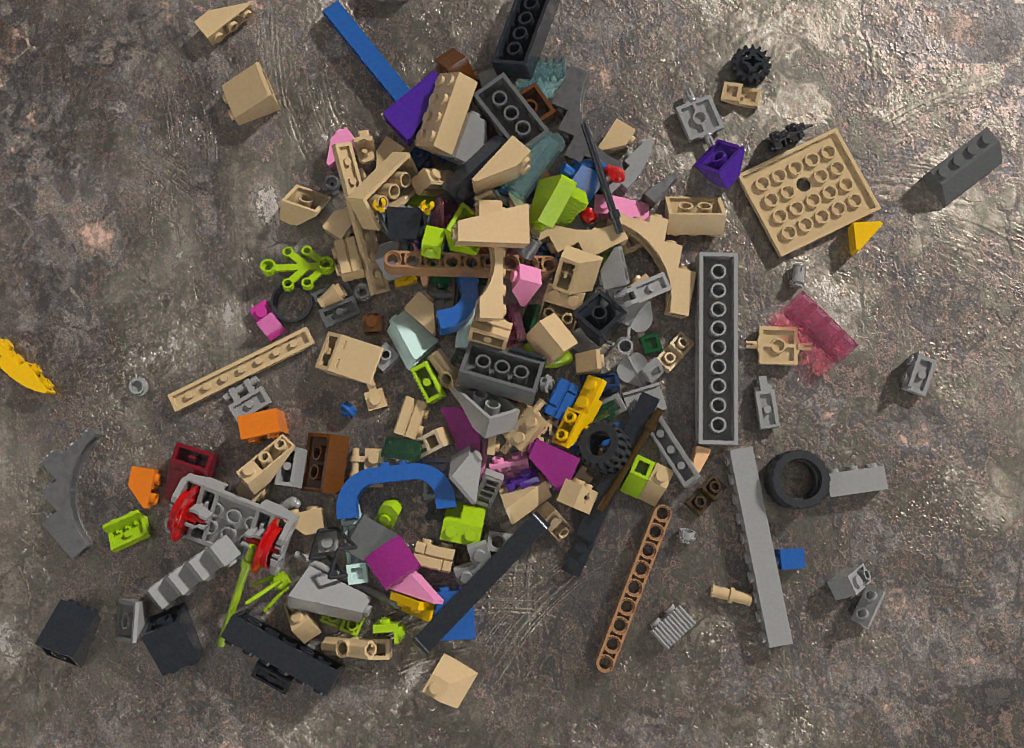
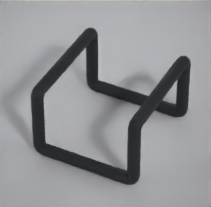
[308,527,357,580]

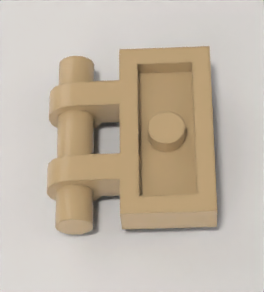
[349,448,385,488]

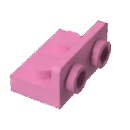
[488,451,529,486]

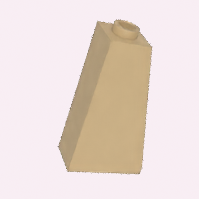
[451,204,530,248]

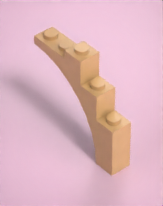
[507,190,628,258]
[606,212,696,319]

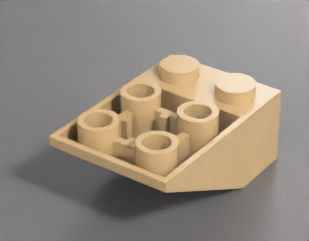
[536,278,586,334]
[315,331,384,385]

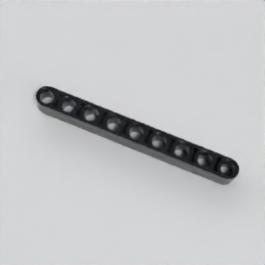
[412,511,551,655]

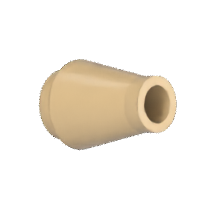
[317,283,347,308]

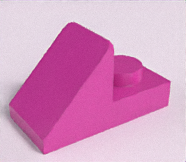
[249,300,287,342]

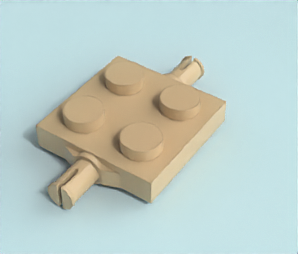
[745,326,811,366]
[500,398,548,455]

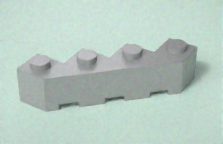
[144,534,241,610]

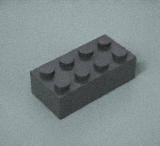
[473,72,550,152]
[457,341,545,405]

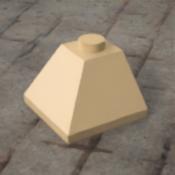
[279,184,331,226]
[422,652,478,709]

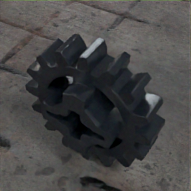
[730,44,772,86]

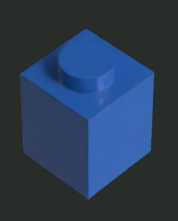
[775,547,806,570]

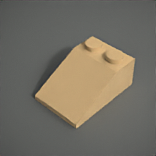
[472,135,531,194]

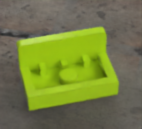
[102,510,152,553]
[373,616,406,644]

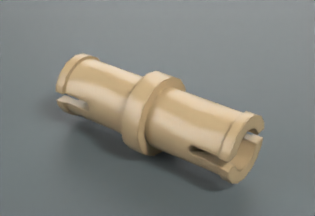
[710,584,752,606]

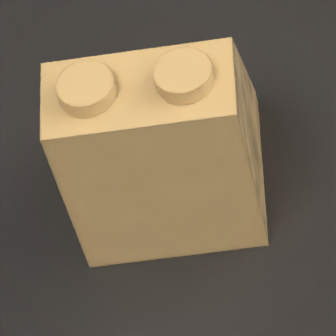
[221,62,280,126]

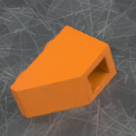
[128,466,162,509]

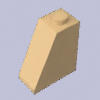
[499,472,552,524]

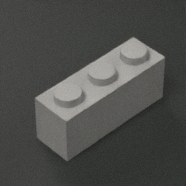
[826,463,888,497]

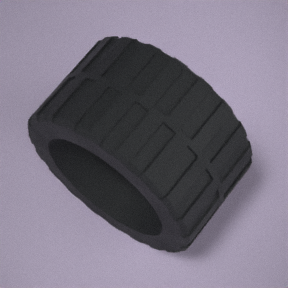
[764,449,831,509]

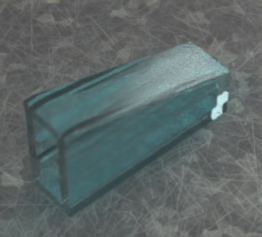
[500,131,565,202]

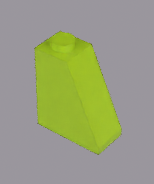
[529,174,577,232]

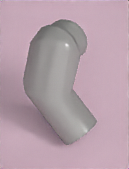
[279,496,301,519]

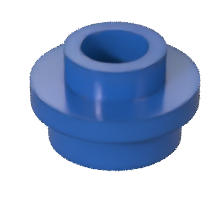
[339,401,357,419]

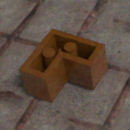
[434,48,482,93]

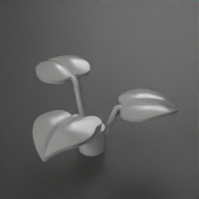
[572,300,653,388]

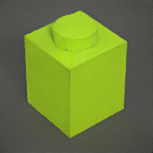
[421,225,446,260]

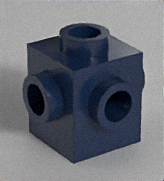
[410,147,433,172]

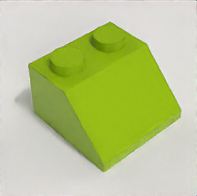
[440,502,487,545]

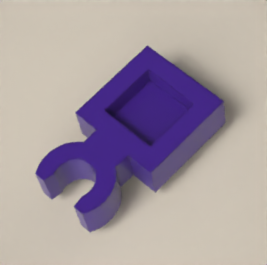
[504,467,540,493]

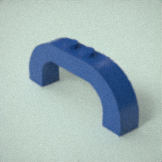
[417,222,479,336]
[336,460,457,520]

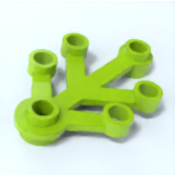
[260,246,336,291]

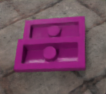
[365,535,420,591]

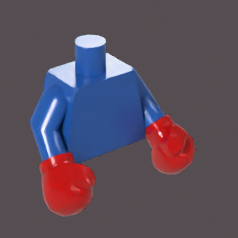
[558,159,626,225]

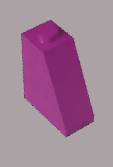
[441,407,481,453]
[527,439,580,493]

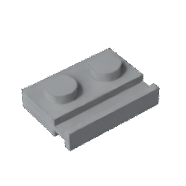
[622,382,667,417]

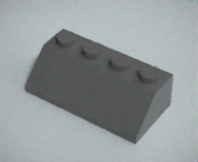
[921,127,1003,206]

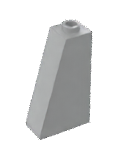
[287,566,373,623]

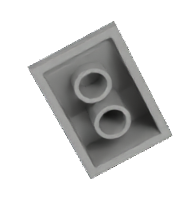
[453,386,520,439]

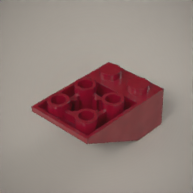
[164,442,220,501]

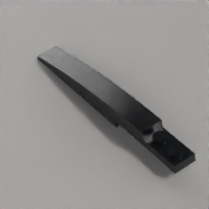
[561,392,660,578]

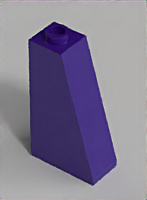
[382,71,440,147]

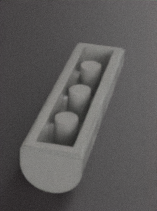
[650,416,702,488]

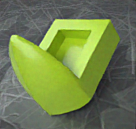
[374,498,402,530]

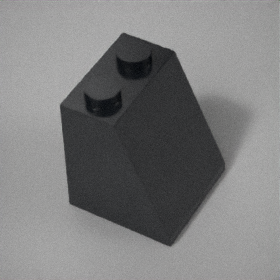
[35,599,102,668]
[141,602,203,676]

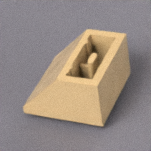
[552,245,603,294]

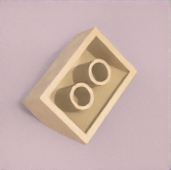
[665,196,727,236]

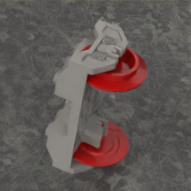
[164,473,300,576]

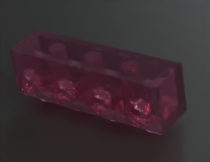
[782,290,858,364]

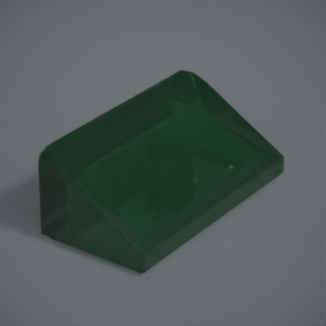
[588,400,619,428]
[381,436,421,462]

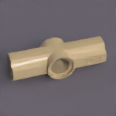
[427,348,462,404]
[321,636,377,659]

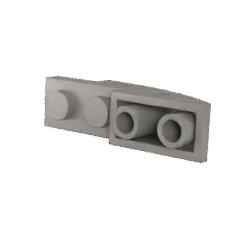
[602,136,654,196]

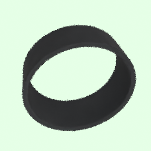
[270,282,313,323]

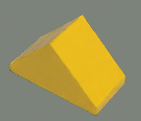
[848,221,883,255]

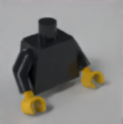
[373,198,435,251]

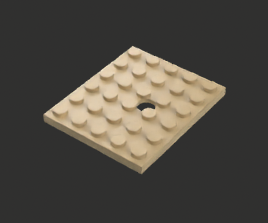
[737,127,881,258]

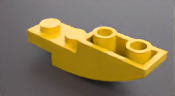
[0,338,56,396]
[552,375,607,449]

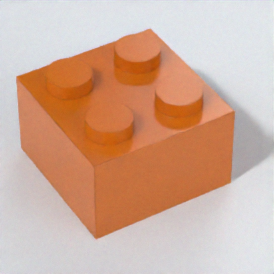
[237,408,289,445]

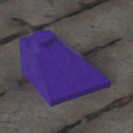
[694,139,745,189]

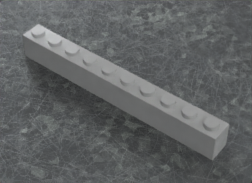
[724,446,793,648]

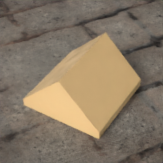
[524,313,579,367]

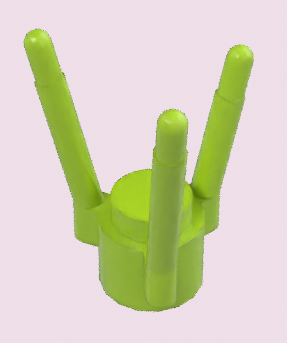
[245,571,291,613]

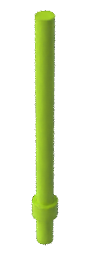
[217,544,257,647]

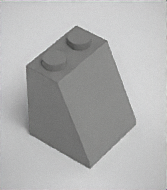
[436,111,487,167]

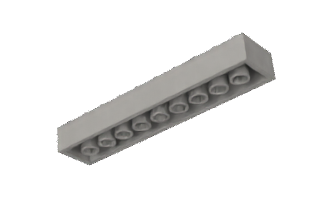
[695,252,738,446]

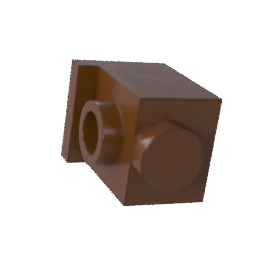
[362,313,385,336]

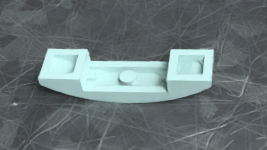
[341,504,369,585]

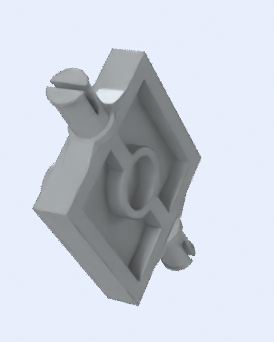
[675,88,724,148]

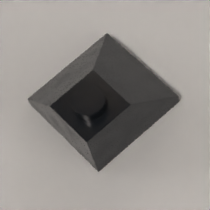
[572,289,627,347]

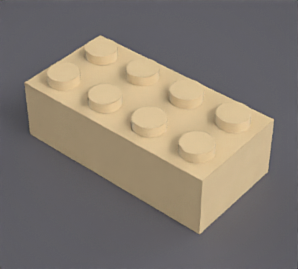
[415,72,478,155]
[347,152,418,231]

